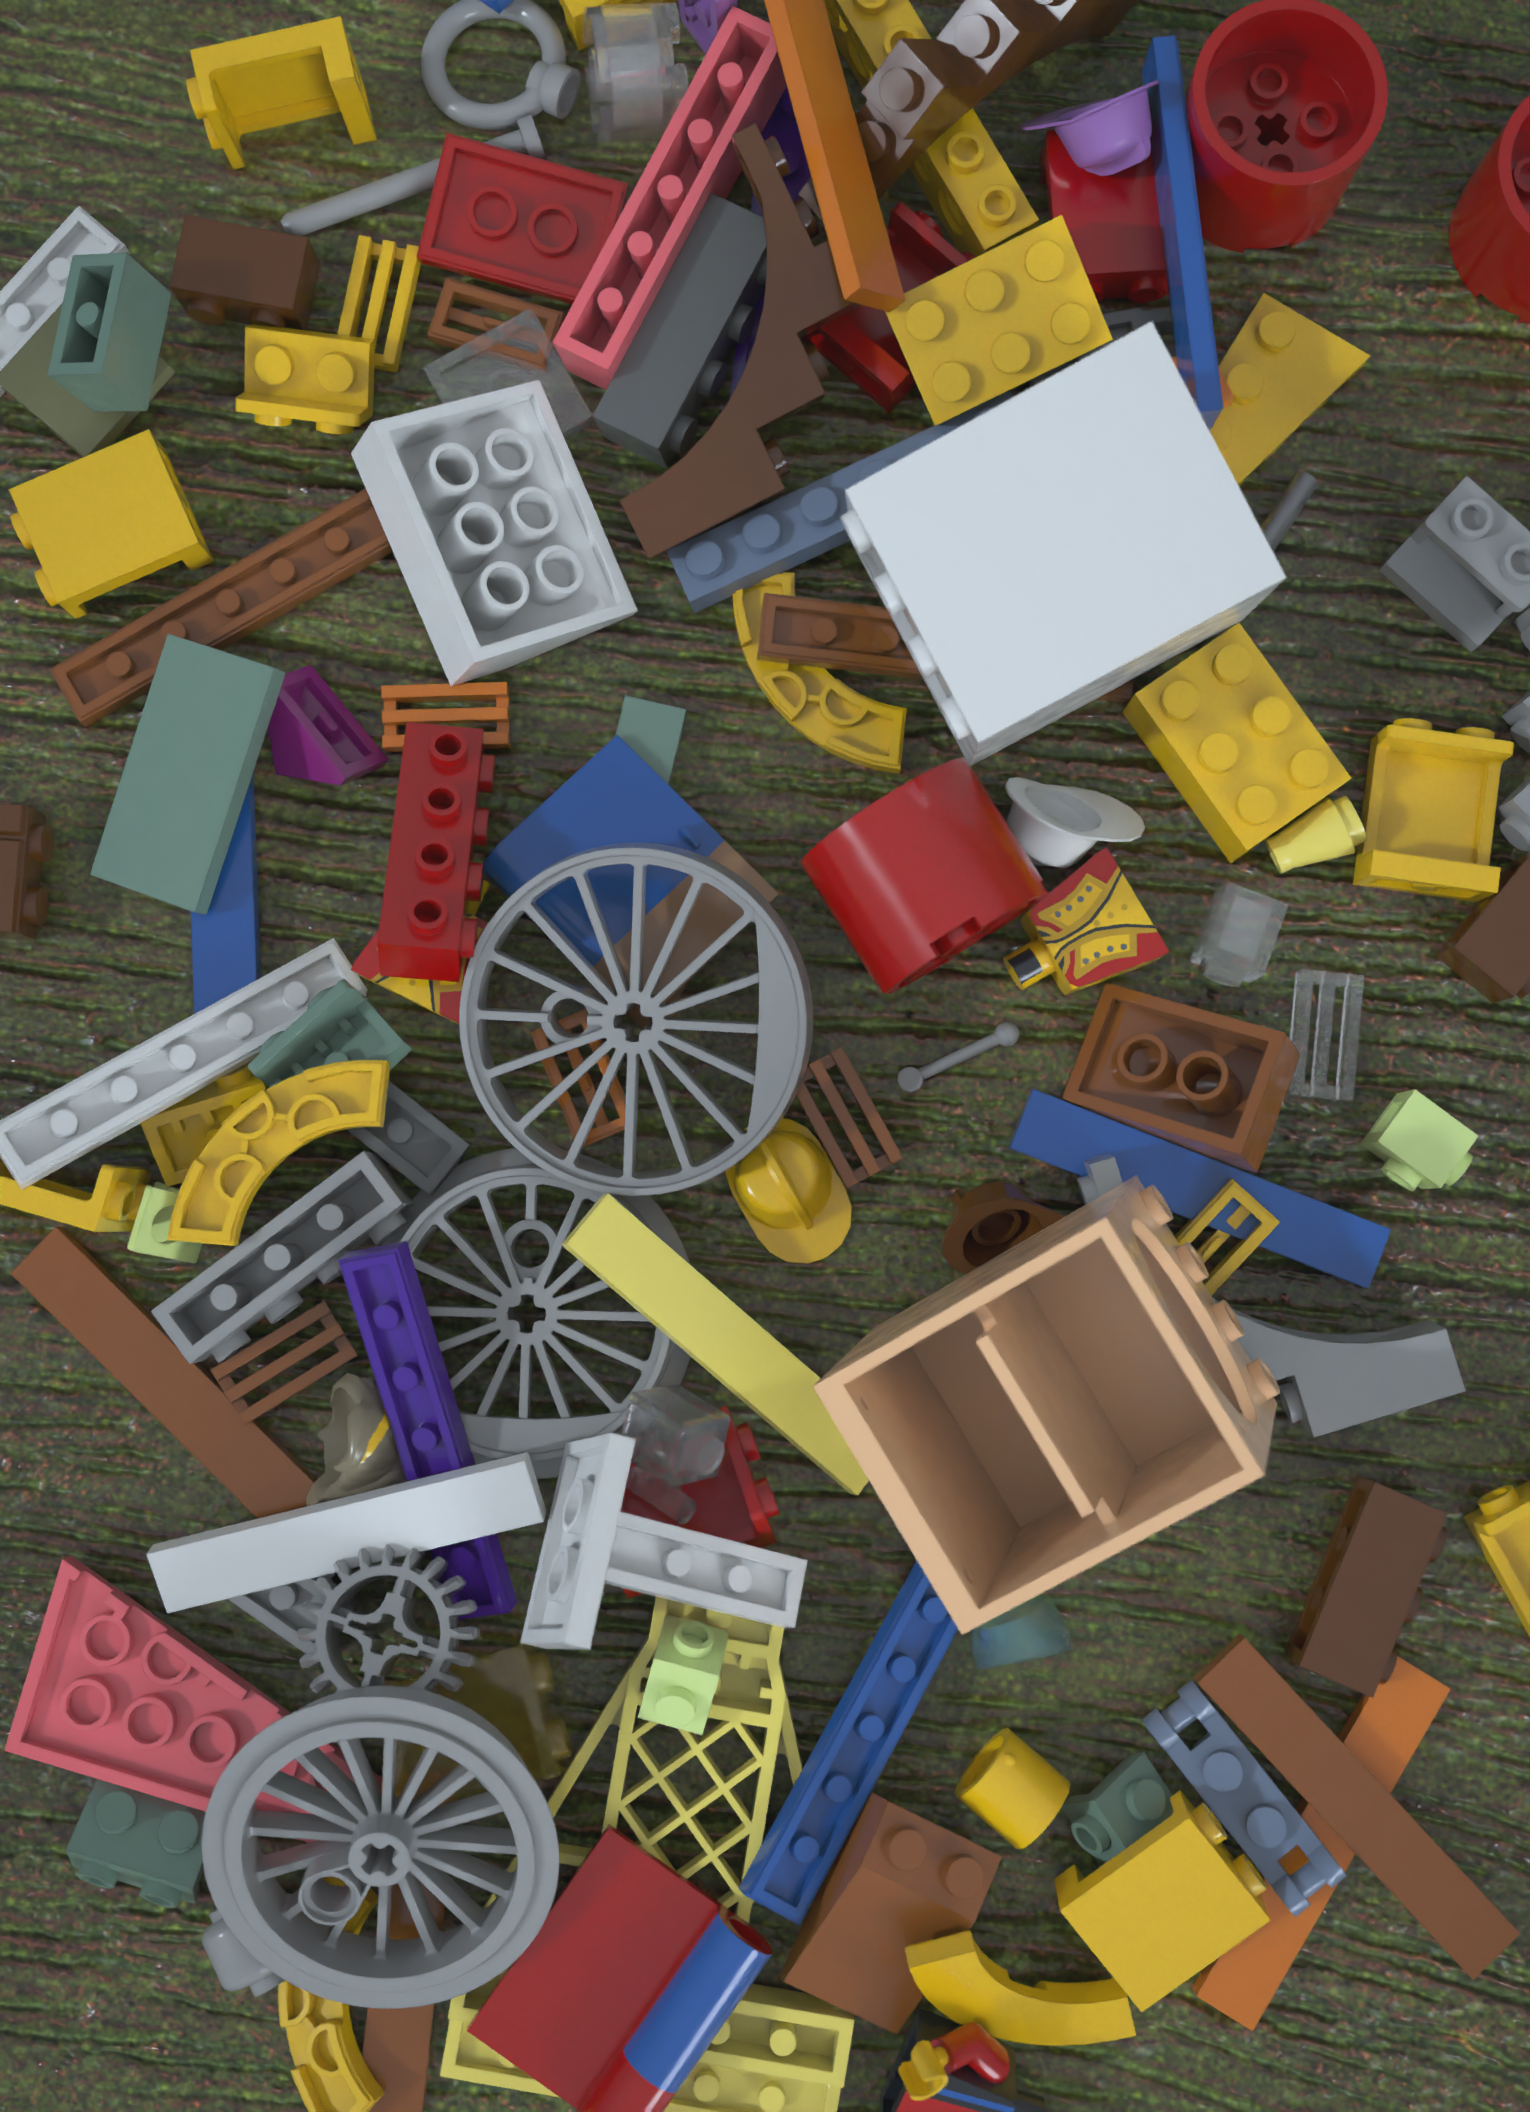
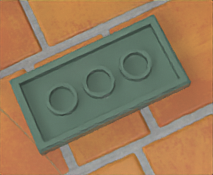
[90,634,285,915]

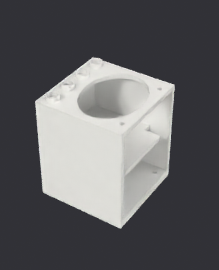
[840,321,1286,766]

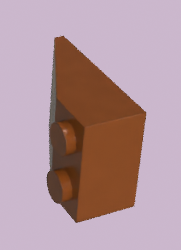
[1062,983,1300,1173]
[779,1791,1002,2034]

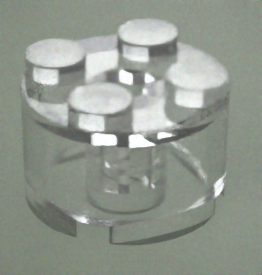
[583,1,688,143]

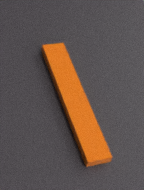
[764,0,906,313]
[1192,1656,1451,2031]

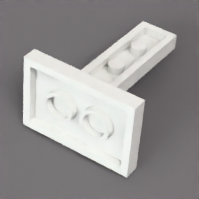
[520,1432,807,1649]

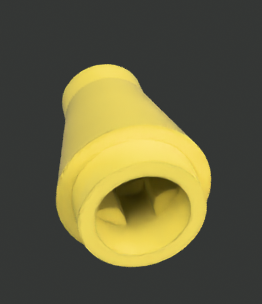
[1265,795,1367,874]

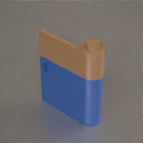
[484,735,779,1030]

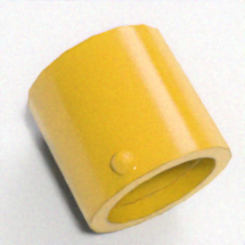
[955,1728,1071,1849]

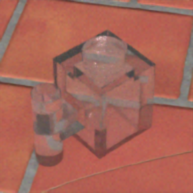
[621,1384,731,1524]

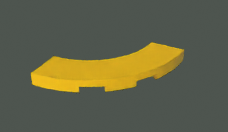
[732,572,907,774]
[167,1060,390,1246]
[278,1876,385,2112]
[905,1930,1136,2046]

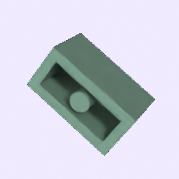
[47,253,172,412]

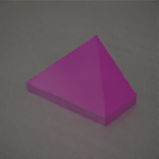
[268,665,389,786]

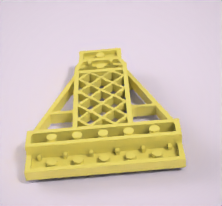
[440,1596,855,2112]

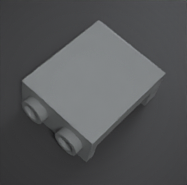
[1378,476,1530,653]

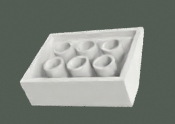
[351,380,638,686]

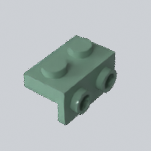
[248,979,412,1087]
[1061,1752,1173,1867]
[66,1779,206,1908]

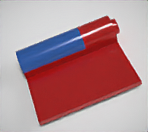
[467,1824,773,2112]

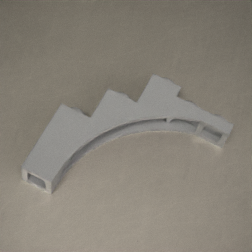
[1077,1153,1466,1437]

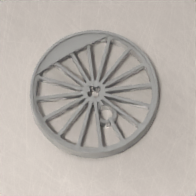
[459,842,813,1196]

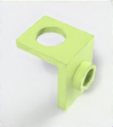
[127,1181,202,1264]

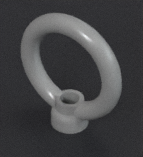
[421,0,581,130]

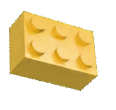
[885,215,1113,426]
[1122,623,1352,864]

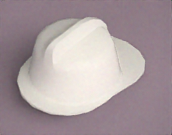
[1005,777,1145,868]

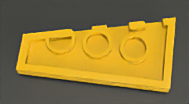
[1209,293,1370,486]

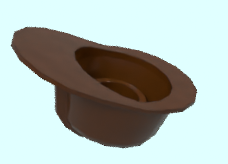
[942,1181,1066,1274]

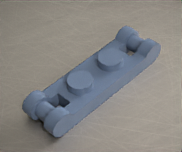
[1141,1679,1348,1917]

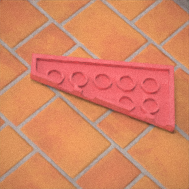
[4,1555,401,1843]

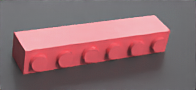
[552,6,787,390]

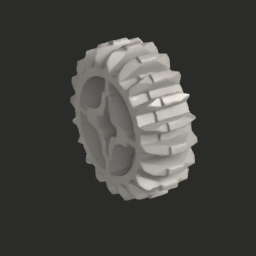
[297,1544,480,1696]

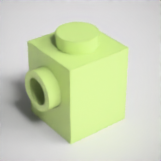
[1360,1089,1479,1191]

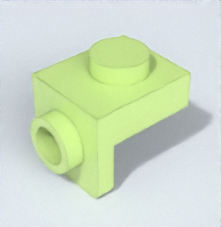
[638,1615,729,1735]

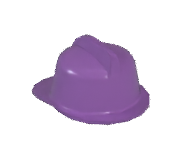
[1019,80,1159,176]

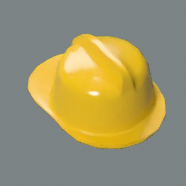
[725,1118,852,1264]

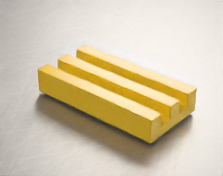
[337,235,421,373]
[1174,1178,1280,1296]

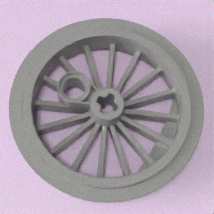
[382,1148,691,1479]
[202,1686,559,2009]

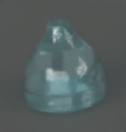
[971,1593,1072,1670]

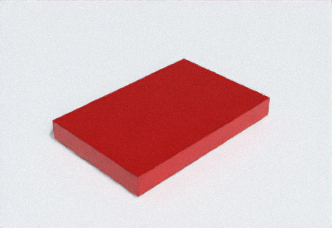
[417,132,629,305]

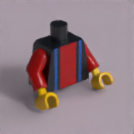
[880,2008,1045,2112]

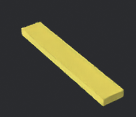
[561,1193,869,1495]

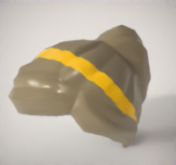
[306,1373,408,1507]

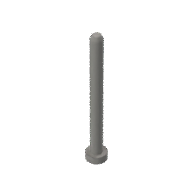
[281,114,546,236]

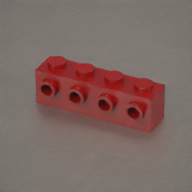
[377,722,495,982]

